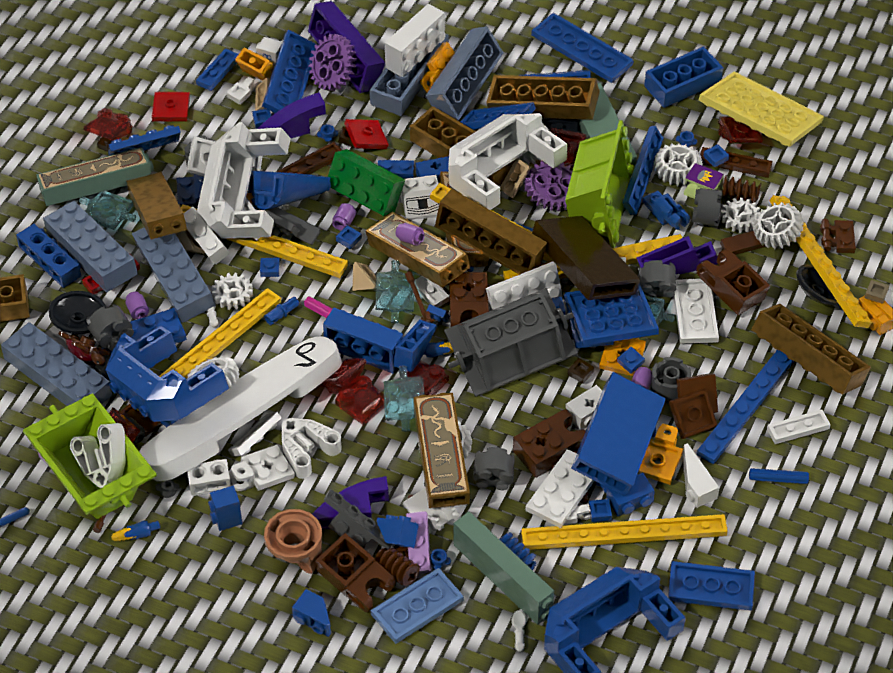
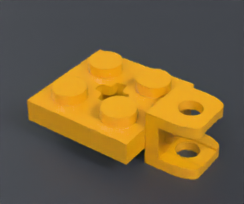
[420,41,455,93]
[599,337,646,376]
[637,424,683,485]

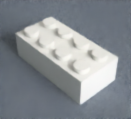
[385,4,445,77]

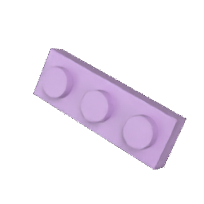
[406,511,431,574]

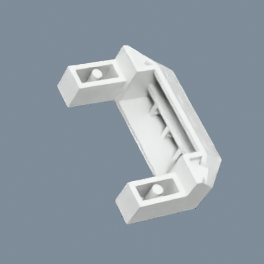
[448,113,567,210]
[197,122,291,239]

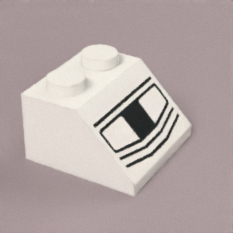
[401,175,439,221]

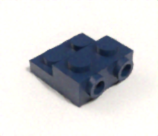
[177,174,204,208]

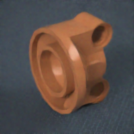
[264,509,323,574]

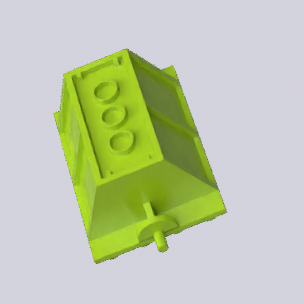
[565,120,635,248]
[23,393,157,519]

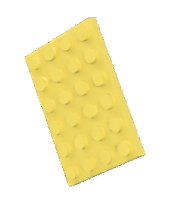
[698,71,824,147]

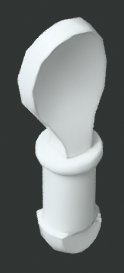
[207,301,218,328]
[512,611,525,652]

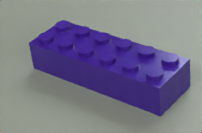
[308,1,385,93]

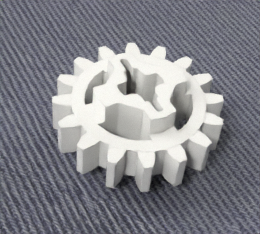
[721,198,761,233]
[212,273,253,310]

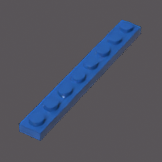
[697,350,794,464]

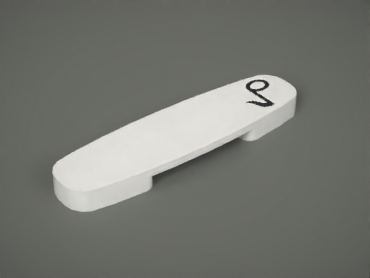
[139,337,342,481]

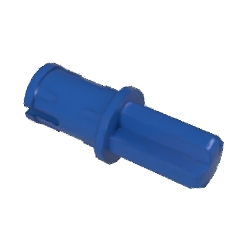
[264,296,300,325]

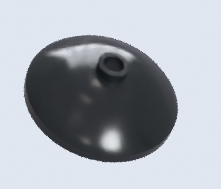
[796,264,840,306]
[49,291,107,334]

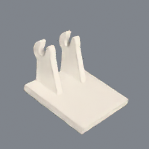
[402,488,460,534]

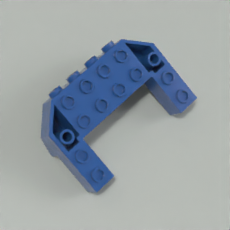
[106,326,229,422]
[544,567,686,673]

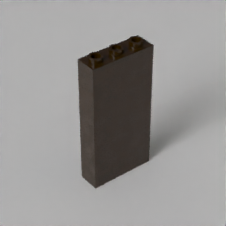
[532,216,640,300]

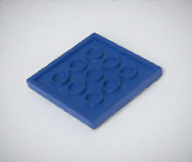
[565,283,659,346]

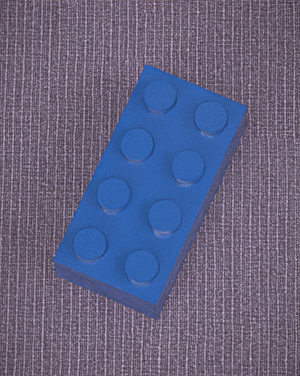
[644,46,724,108]
[323,308,403,374]

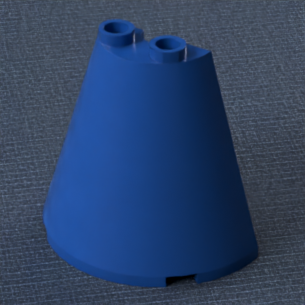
[248,170,331,210]

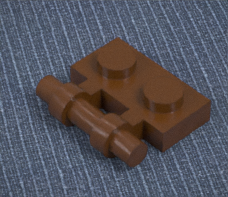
[820,219,856,253]

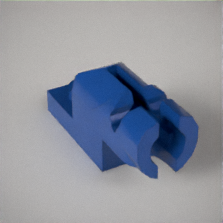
[643,191,690,230]

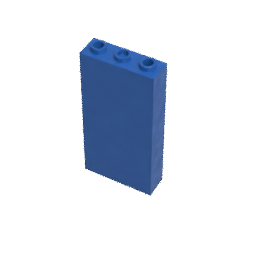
[571,372,666,496]

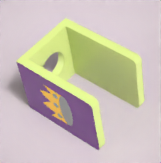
[684,163,724,199]

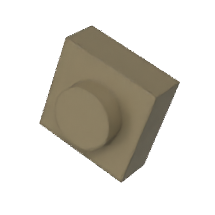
[865,280,890,304]

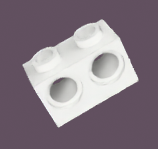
[187,459,231,496]

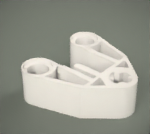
[282,418,342,479]
[70,423,126,488]

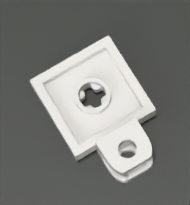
[230,445,295,491]

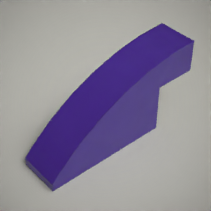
[258,92,326,139]
[636,236,717,274]
[312,476,389,530]

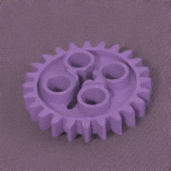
[308,34,357,91]
[524,161,573,211]

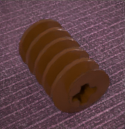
[722,175,762,203]
[375,548,420,587]

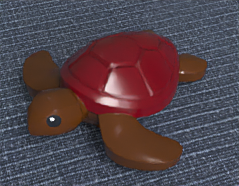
[58,331,111,365]

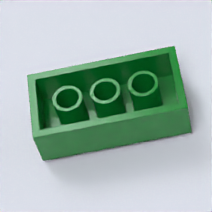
[328,149,405,216]

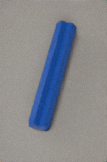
[749,468,809,484]

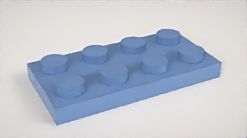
[371,568,464,644]

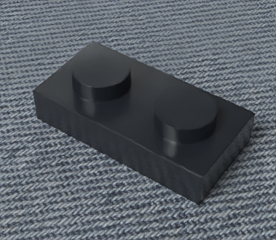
[542,119,578,137]

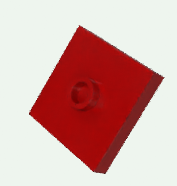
[152,92,190,122]
[344,119,389,149]

